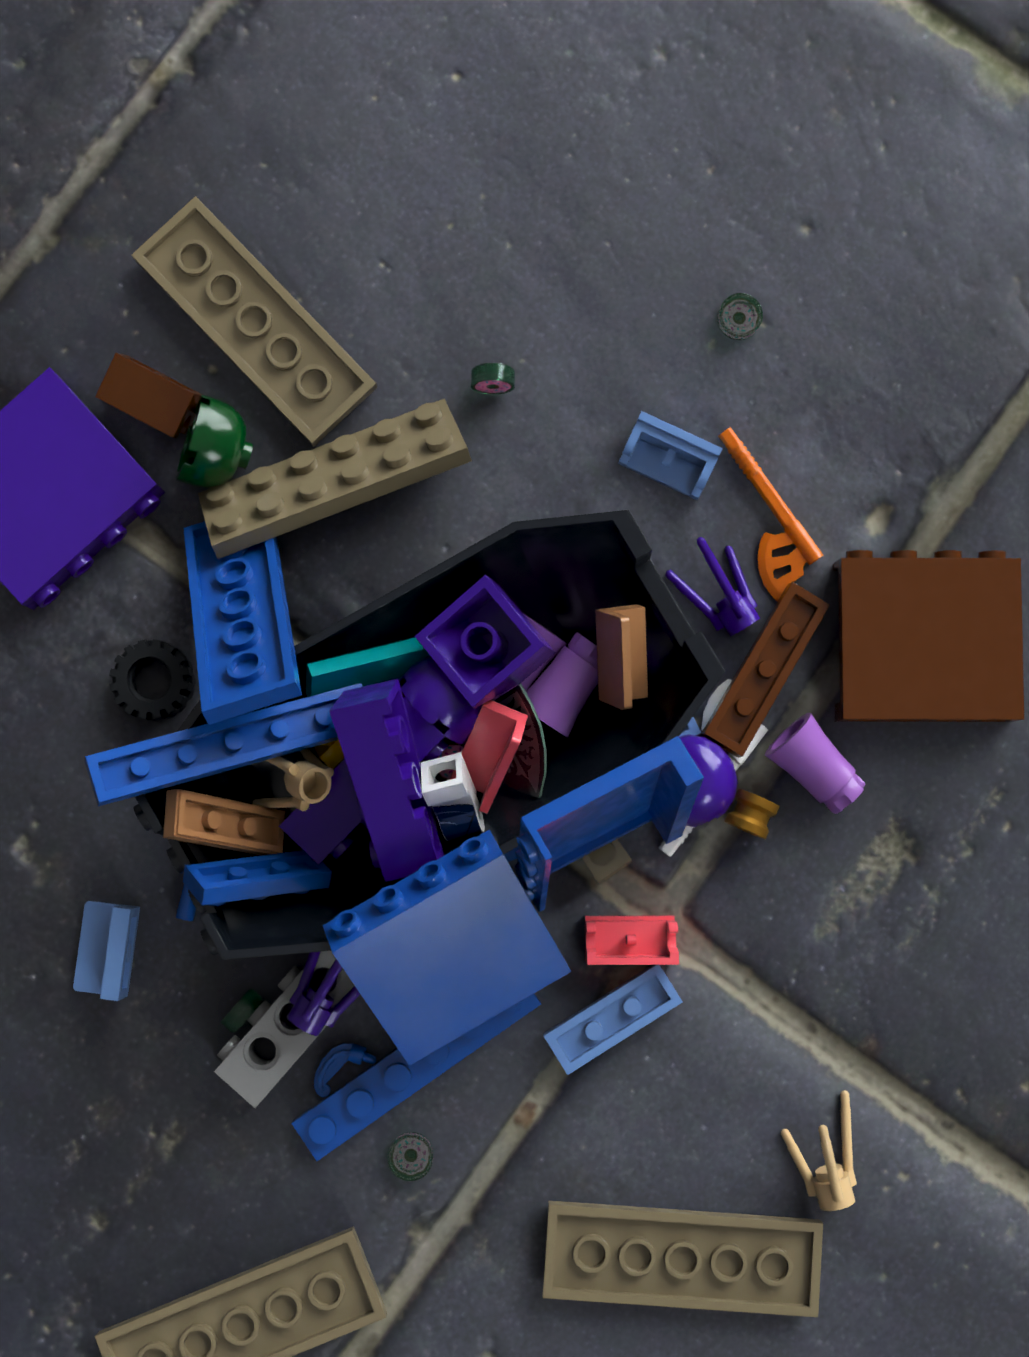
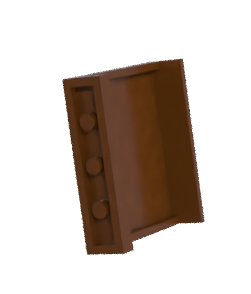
[833,550,1024,722]

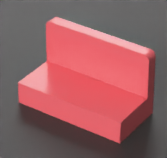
[450,700,528,814]

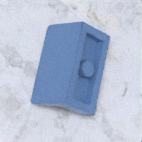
[73,901,140,1001]

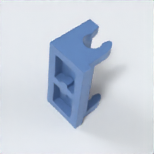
[618,411,723,500]

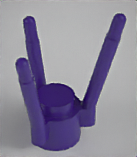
[665,537,760,637]
[287,952,360,1036]

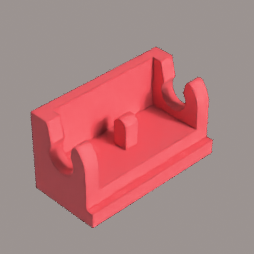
[585,915,679,965]

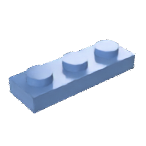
[543,965,683,1075]

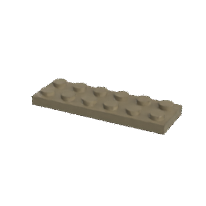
[131,196,378,447]
[198,398,472,559]
[542,1201,823,1317]
[95,1226,387,1357]

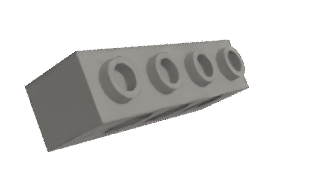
[214,951,354,1108]

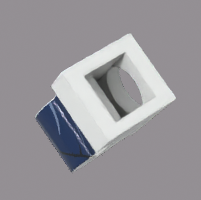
[421,752,485,841]

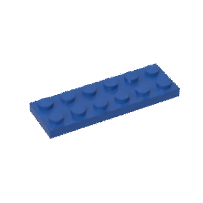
[184,521,302,725]

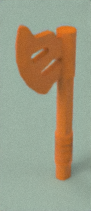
[718,427,824,602]

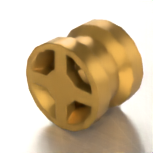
[724,789,780,840]

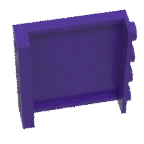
[0,367,165,610]

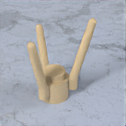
[252,748,334,811]
[781,1090,857,1211]

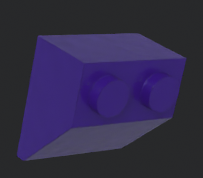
[415,575,556,708]

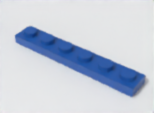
[84,683,363,807]
[291,993,541,1161]

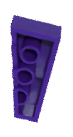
[329,679,444,882]
[279,697,450,865]

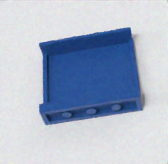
[514,736,704,912]
[323,829,572,1066]

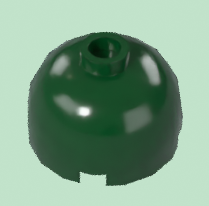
[176,395,253,488]

